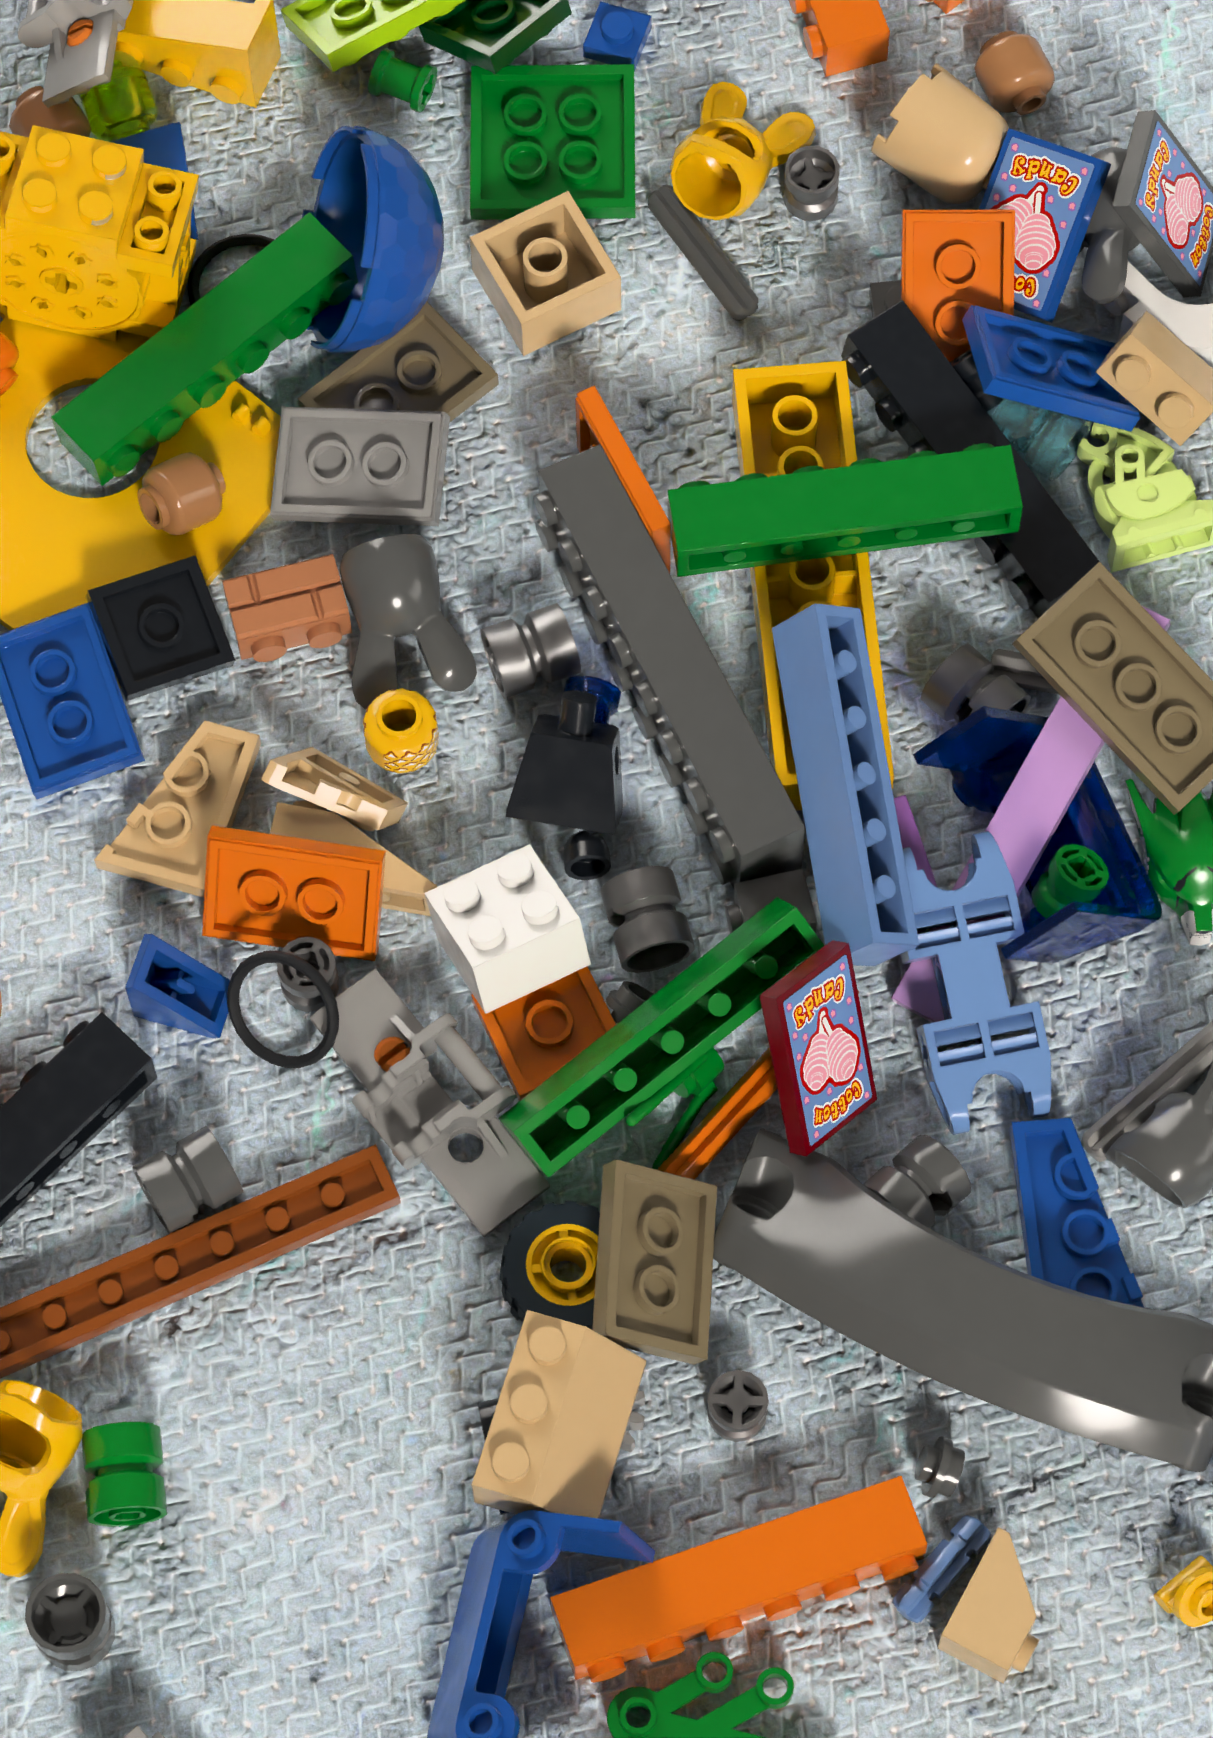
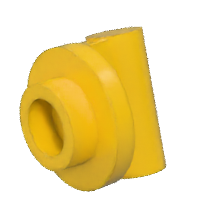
[1154,1555,1213,1627]

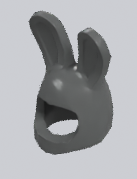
[1078,147,1140,305]
[339,534,477,709]
[1105,1061,1213,1209]

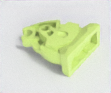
[1077,422,1213,573]

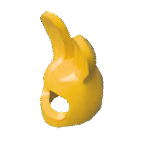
[670,82,816,220]
[0,1380,83,1577]

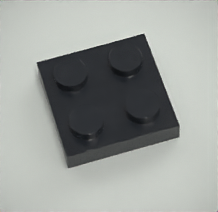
[86,556,235,701]

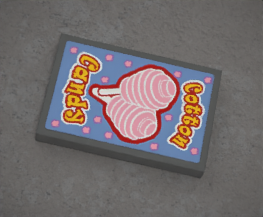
[1112,110,1213,298]

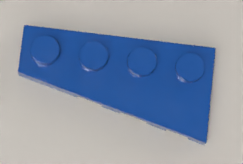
[1009,1118,1144,1308]

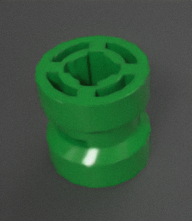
[1031,844,1109,926]

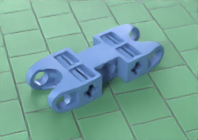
[901,831,1051,1135]

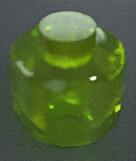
[79,60,158,142]

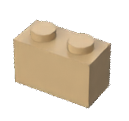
[1096,311,1213,446]

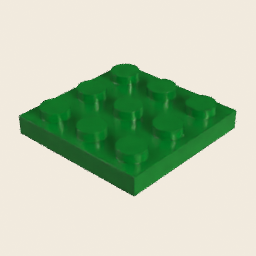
[470,64,635,220]

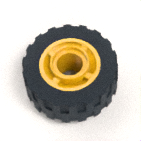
[500,1201,600,1330]

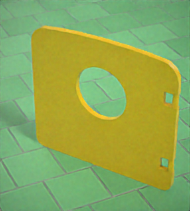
[0,305,281,688]

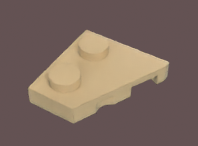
[261,747,408,831]

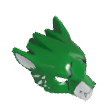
[1126,779,1213,946]

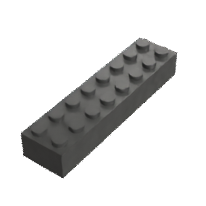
[533,444,805,889]

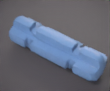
[892,1515,992,1623]

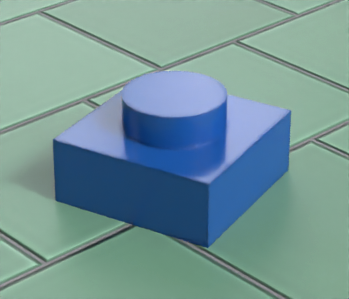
[583,1,652,72]

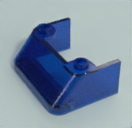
[913,706,1162,963]

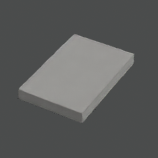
[270,406,450,526]

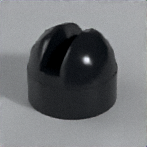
[563,830,611,880]

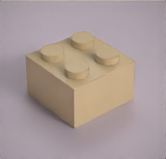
[470,191,621,356]

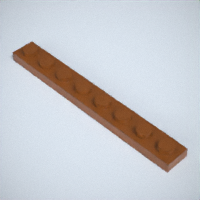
[0,1144,401,1379]

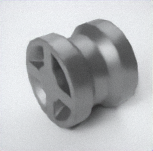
[707,1370,769,1442]

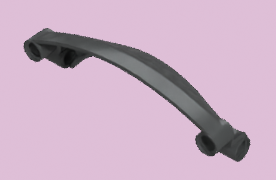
[713,1128,1213,1472]

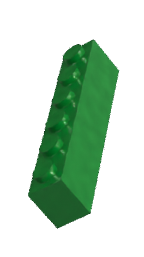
[51,212,358,486]
[667,443,1023,577]
[498,897,825,1178]

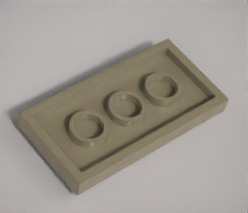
[1012,562,1213,815]

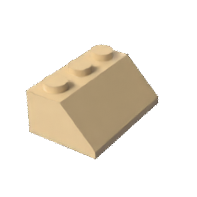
[471,1310,646,1518]

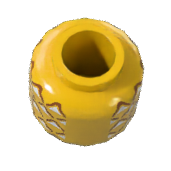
[363,688,439,774]

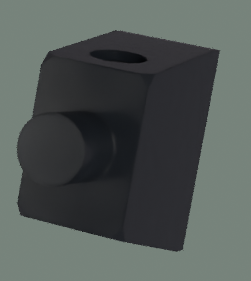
[506,690,623,835]

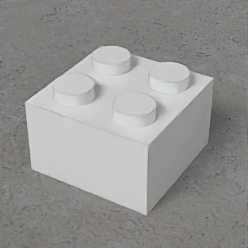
[425,844,591,1014]

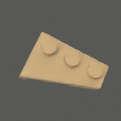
[94,720,261,898]

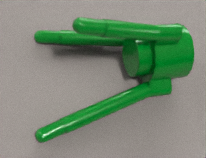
[626,1047,724,1170]

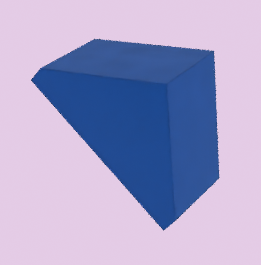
[125,934,230,1038]

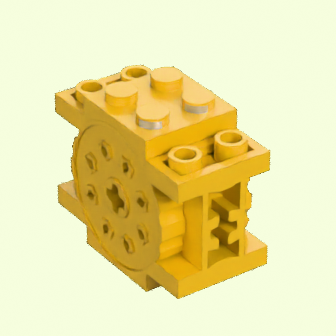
[0,125,199,342]

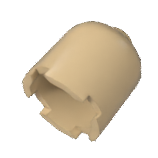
[871,63,1009,204]

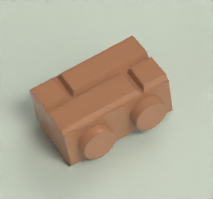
[222,554,352,662]

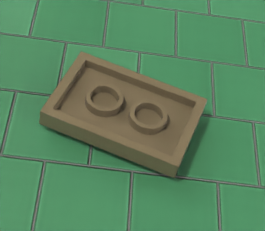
[297,301,499,422]
[592,1159,717,1365]

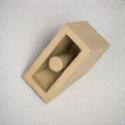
[938,1527,1040,1684]

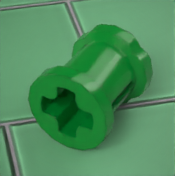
[368,48,437,113]

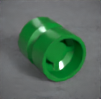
[82,1422,167,1527]

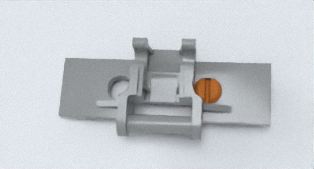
[18,0,133,108]
[310,968,550,1237]

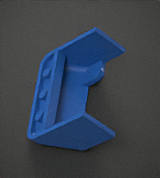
[427,1510,655,1738]

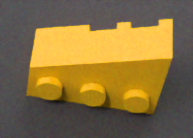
[114,0,281,108]

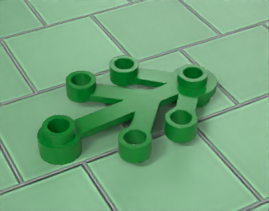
[607,1652,794,1738]

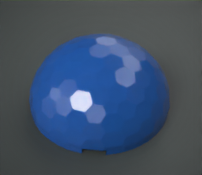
[302,126,444,352]

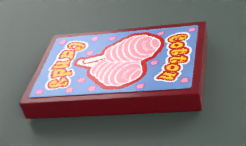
[760,940,877,1157]

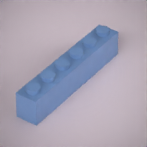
[772,603,919,966]

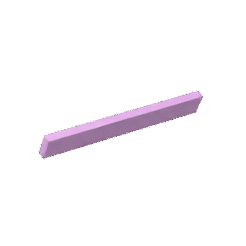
[892,605,1171,1023]

